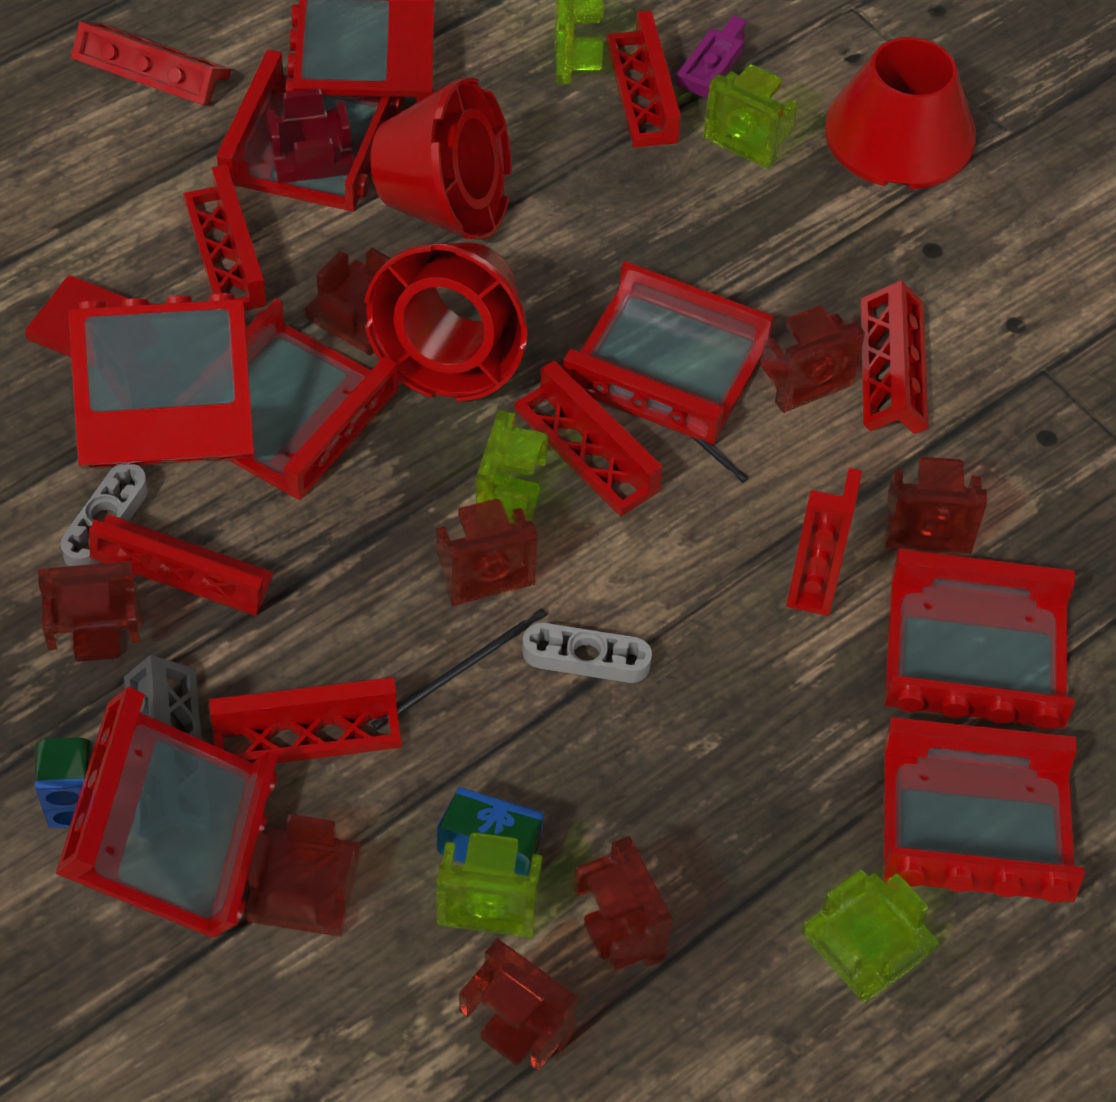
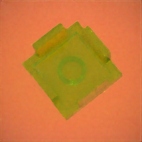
[555,0,604,84]
[703,64,798,170]
[475,410,548,532]
[436,833,543,938]
[801,869,939,1004]

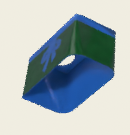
[35,737,94,828]
[437,786,544,881]

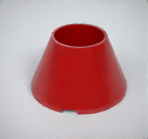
[825,37,976,189]
[371,77,512,240]
[364,242,527,402]

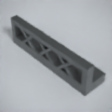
[124,655,209,841]

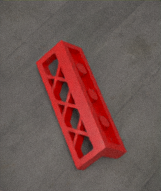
[606,10,681,148]
[71,21,232,106]
[183,164,266,311]
[861,280,929,434]
[514,360,663,517]
[786,468,862,616]
[89,514,273,616]
[209,677,402,771]

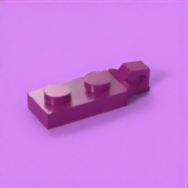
[675,15,747,99]

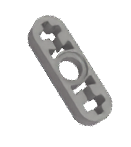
[61,464,148,571]
[522,623,652,683]

